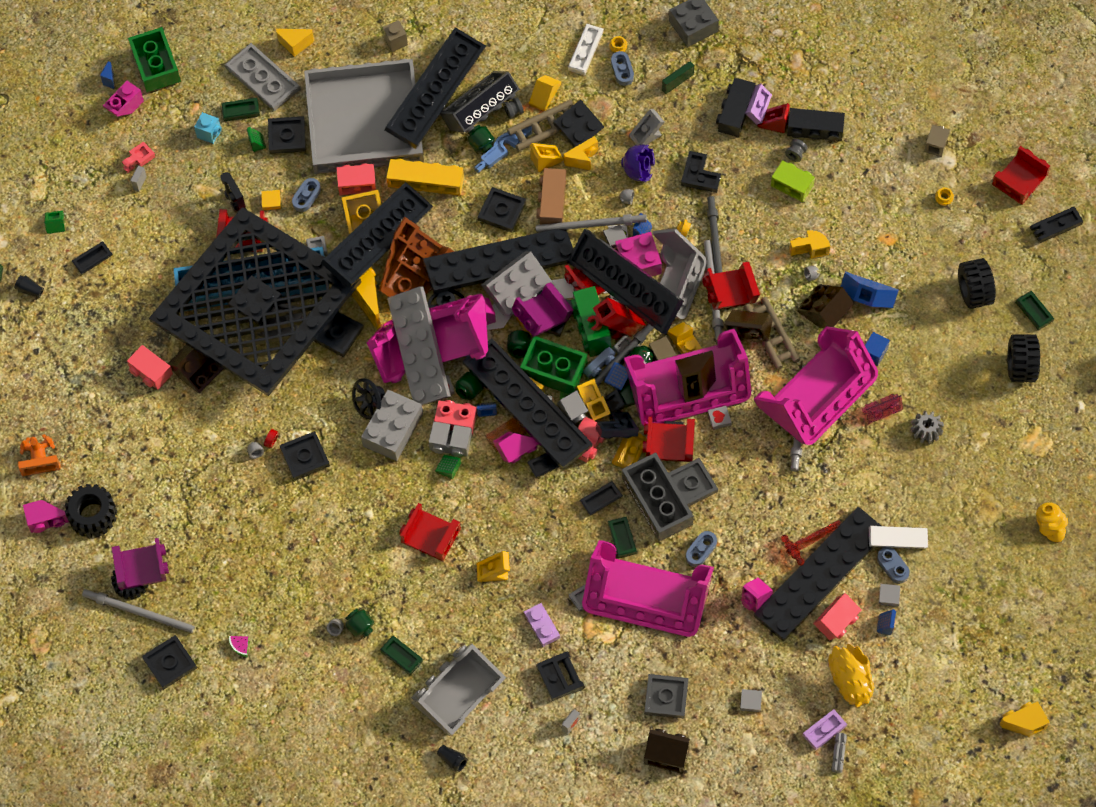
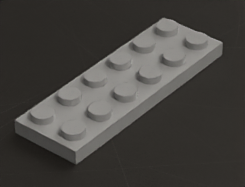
[387,287,451,406]

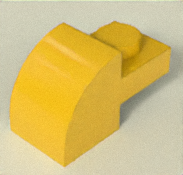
[789,230,830,259]
[576,379,611,421]

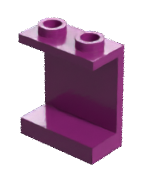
[511,282,573,337]
[112,538,169,590]

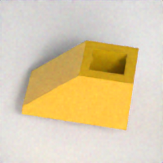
[1000,701,1050,737]

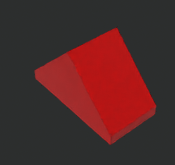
[757,103,790,133]

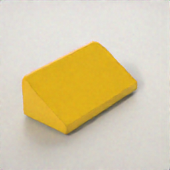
[612,433,647,468]

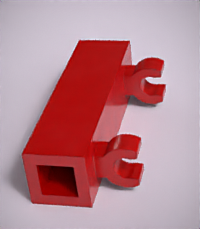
[587,297,646,340]

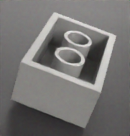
[481,251,552,316]
[361,390,423,461]

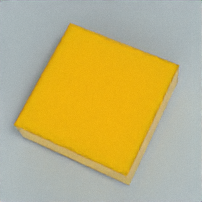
[261,190,281,211]

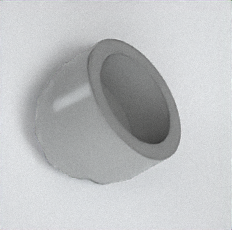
[620,189,634,205]
[804,266,820,282]
[247,442,264,459]
[327,618,344,636]

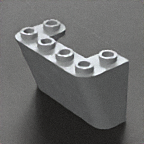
[411,644,506,736]

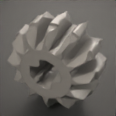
[911,411,944,444]

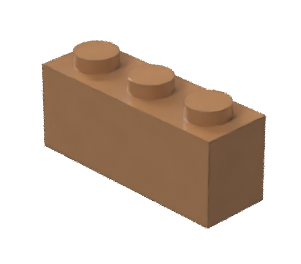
[536,168,566,225]

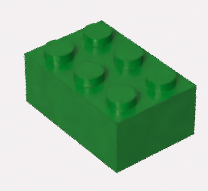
[128,27,181,93]
[571,286,612,357]
[520,336,588,395]

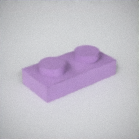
[745,84,772,125]
[524,603,560,647]
[802,709,847,751]

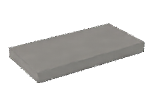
[225,43,300,111]

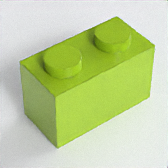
[771,160,815,202]

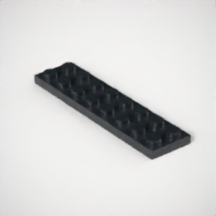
[384,27,486,149]
[321,182,433,288]
[423,229,573,294]
[567,229,684,334]
[463,338,592,470]
[754,507,881,642]

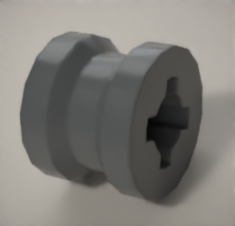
[503,97,524,119]
[785,139,808,162]

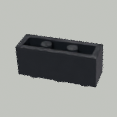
[716,78,756,137]
[787,108,845,142]

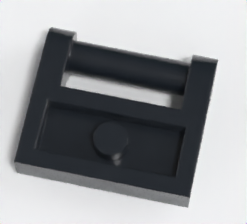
[220,172,246,212]
[536,651,585,701]

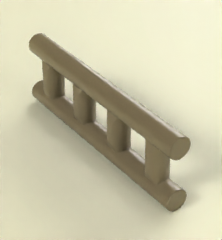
[507,99,573,151]
[743,297,800,370]

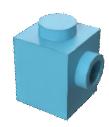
[194,112,221,144]

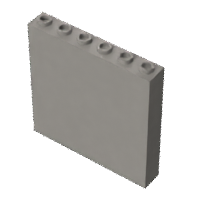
[304,59,424,174]

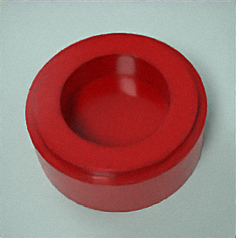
[264,429,279,449]

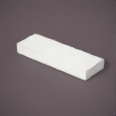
[568,24,603,76]
[869,526,928,549]

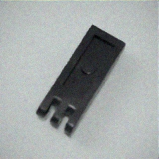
[1030,207,1083,243]

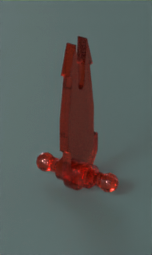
[781,520,841,566]

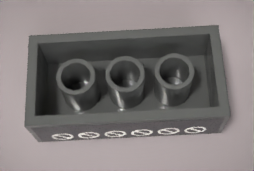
[440,71,520,133]
[622,453,694,542]

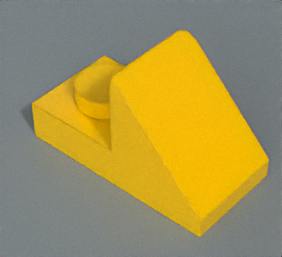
[563,137,598,170]
[667,322,702,354]
[476,551,510,582]

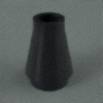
[14,275,44,298]
[437,745,468,772]

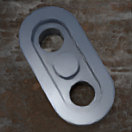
[611,51,634,86]
[292,178,321,212]
[583,347,615,378]
[686,531,717,567]
[877,547,910,584]

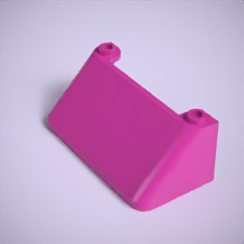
[367,294,488,383]
[754,326,878,445]
[624,329,751,426]
[582,540,714,637]

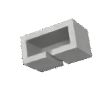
[557,391,588,424]
[429,421,472,457]

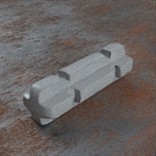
[832,733,847,773]

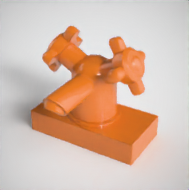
[18,434,61,476]

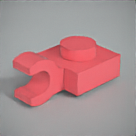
[122,141,155,173]

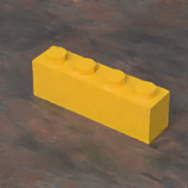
[387,159,464,196]

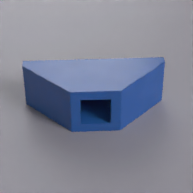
[840,271,899,308]

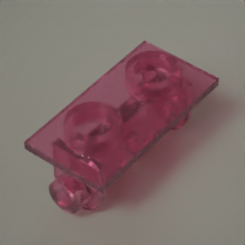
[862,393,903,424]

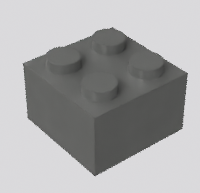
[669,0,719,48]

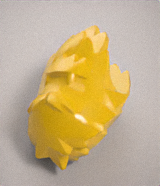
[828,644,875,708]

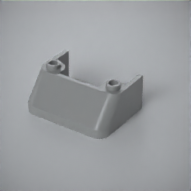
[652,228,706,320]

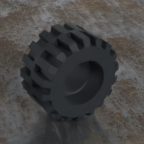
[958,258,996,309]
[1007,334,1040,382]
[65,484,117,538]

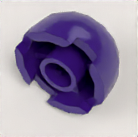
[621,144,655,182]

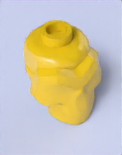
[1036,502,1068,542]

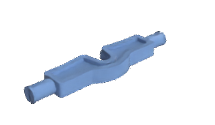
[474,122,539,173]

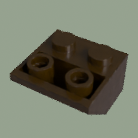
[797,284,854,329]
[724,310,773,343]
[167,345,224,394]
[675,350,716,403]
[644,729,690,774]

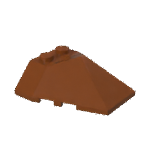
[379,217,455,297]

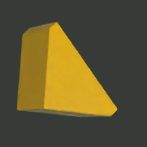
[276,29,314,57]
[529,75,561,111]
[530,143,564,172]

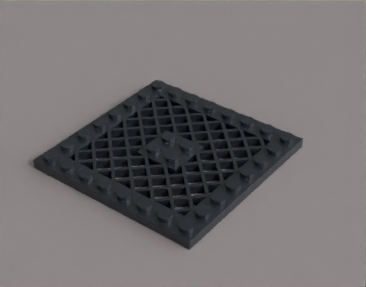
[149,207,361,396]

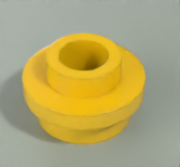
[609,36,627,53]
[935,187,954,206]
[676,219,691,237]

